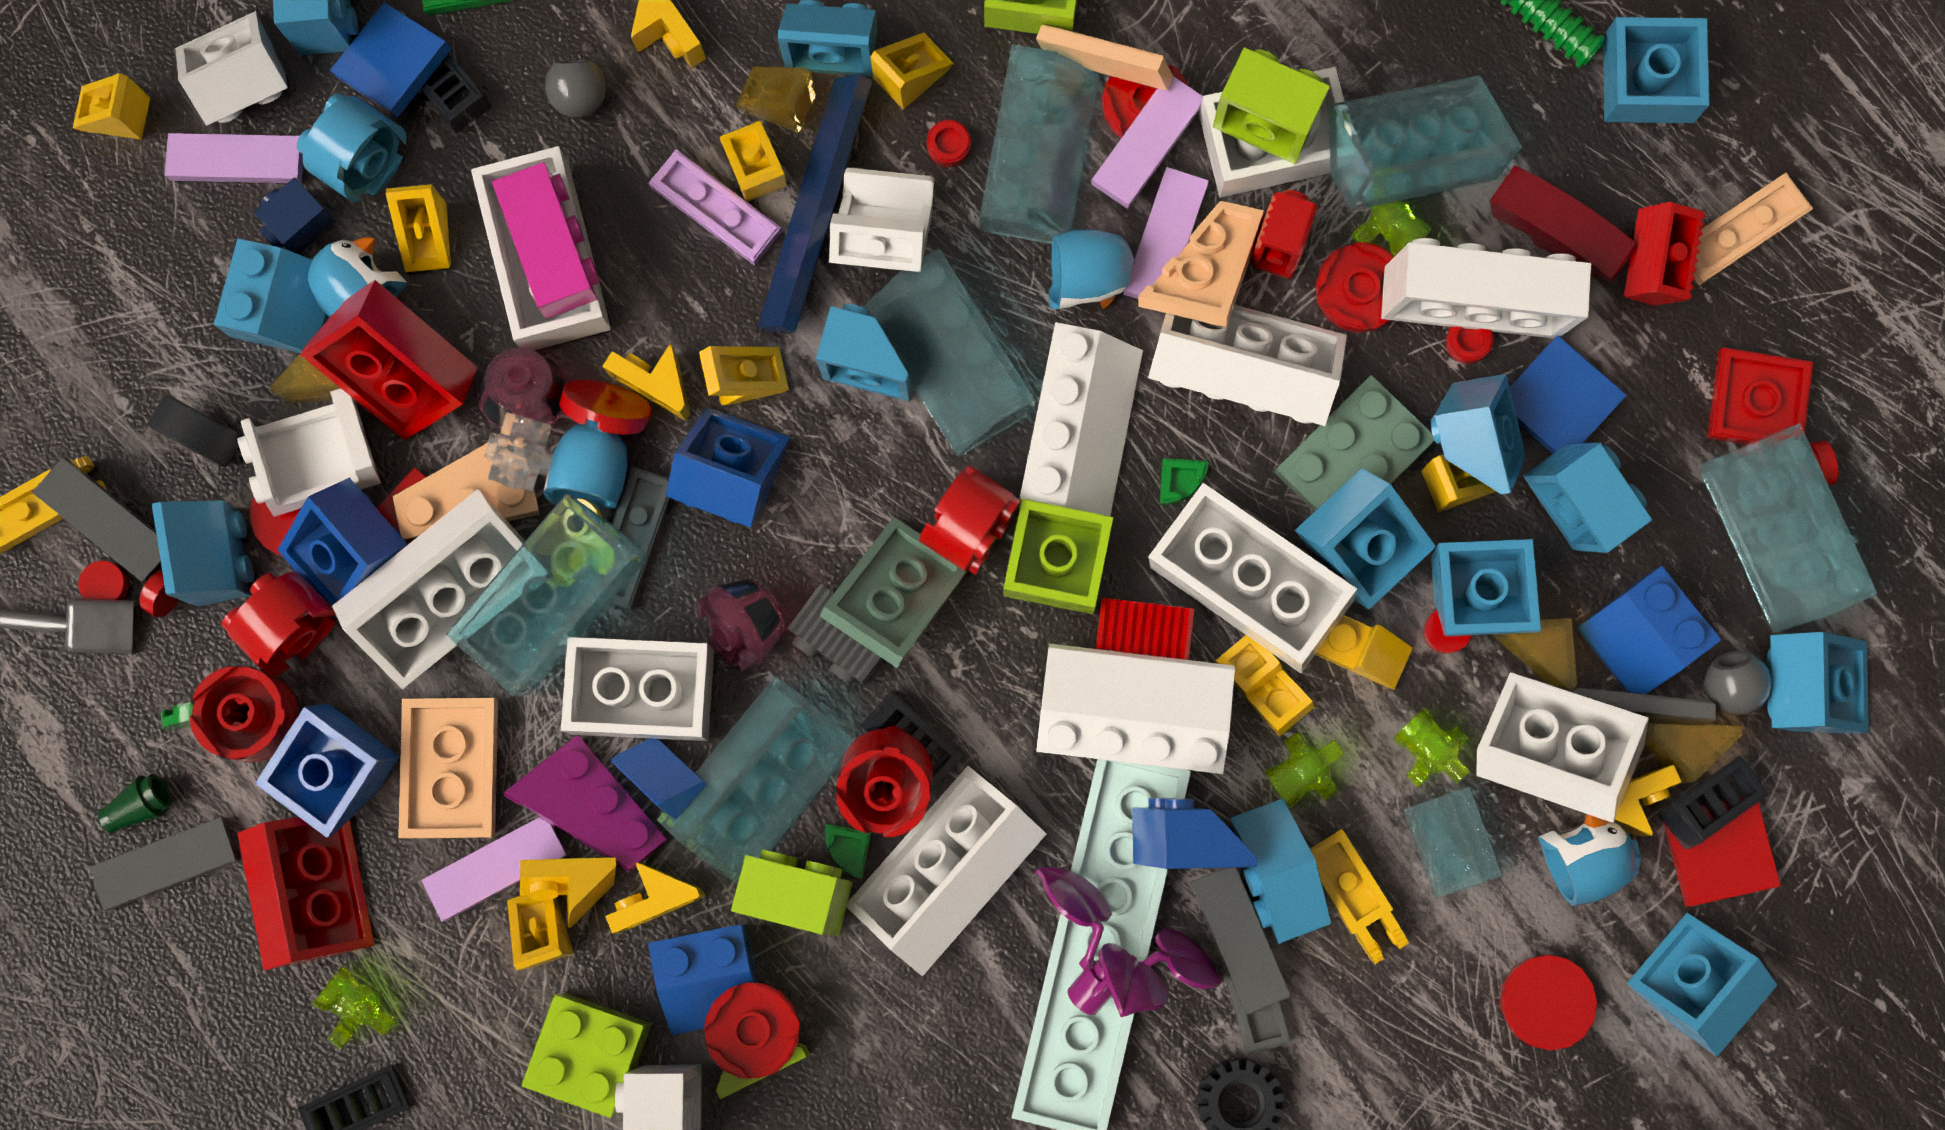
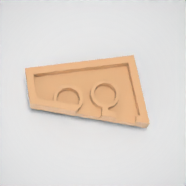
[1138,201,1264,327]
[393,425,540,543]

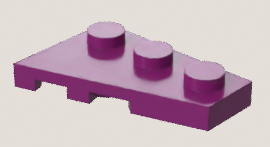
[504,735,667,872]

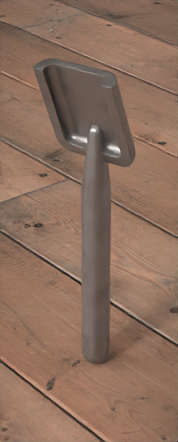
[0,598,135,655]

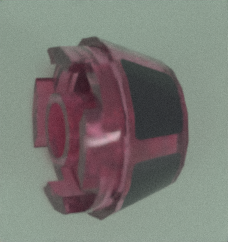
[477,348,567,437]
[695,579,785,671]

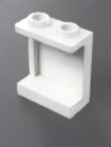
[829,168,934,272]
[237,388,381,517]

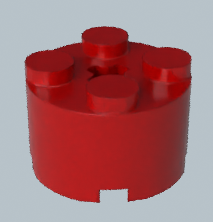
[919,464,1021,575]
[221,571,336,676]
[190,666,300,763]
[836,726,933,837]

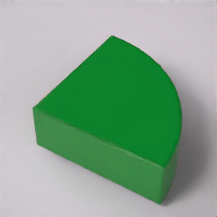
[1159,458,1209,505]
[160,702,194,731]
[825,824,872,879]

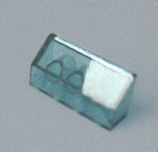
[980,44,1099,244]
[1328,75,1522,211]
[864,248,1035,457]
[1697,423,1877,633]
[446,494,648,696]
[657,675,854,885]

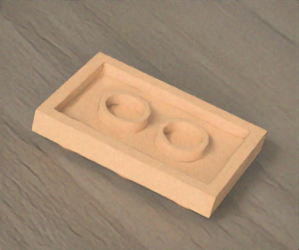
[398,698,498,839]

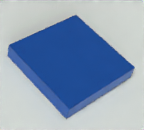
[330,2,452,118]
[1510,335,1626,454]

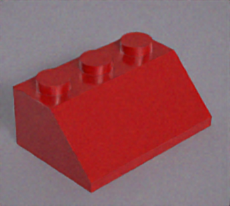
[300,280,478,441]
[237,817,375,971]

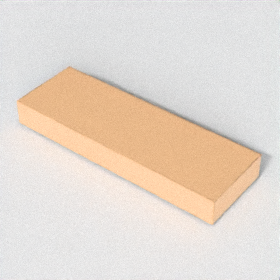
[1036,25,1173,91]
[1692,173,1813,286]

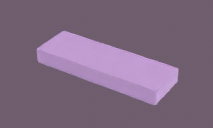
[1091,76,1203,209]
[165,133,303,184]
[648,149,782,266]
[1123,167,1209,299]
[421,817,569,922]

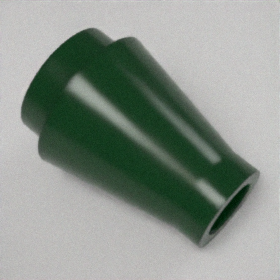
[98,774,173,834]

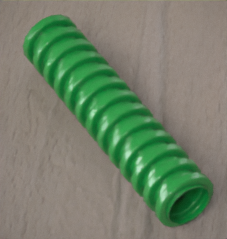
[1500,0,1606,69]

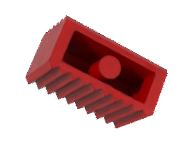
[1250,190,1318,279]
[1624,202,1706,306]
[1095,598,1194,660]

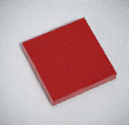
[1707,347,1813,453]
[1662,796,1781,907]

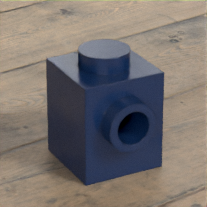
[254,177,336,254]

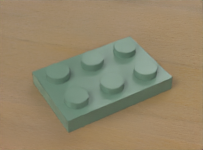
[1274,375,1434,512]
[820,517,967,668]

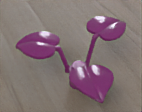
[1034,867,1223,1017]

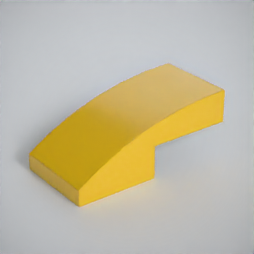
[1216,635,1315,737]

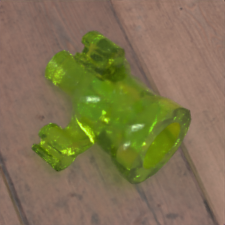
[1351,183,1431,257]
[1392,708,1470,787]
[1263,732,1344,809]
[311,966,395,1049]

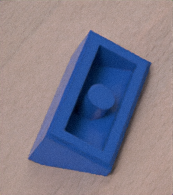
[610,738,707,820]

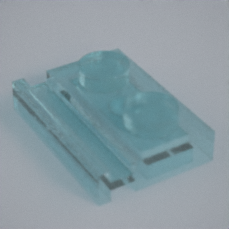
[1403,787,1502,898]

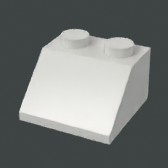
[175,11,288,126]

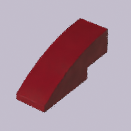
[1490,165,1636,283]

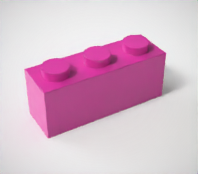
[492,162,600,319]

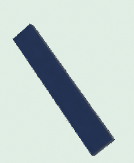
[758,74,872,333]

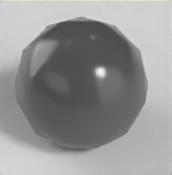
[544,60,607,118]
[1705,651,1772,715]

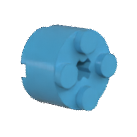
[297,93,406,202]

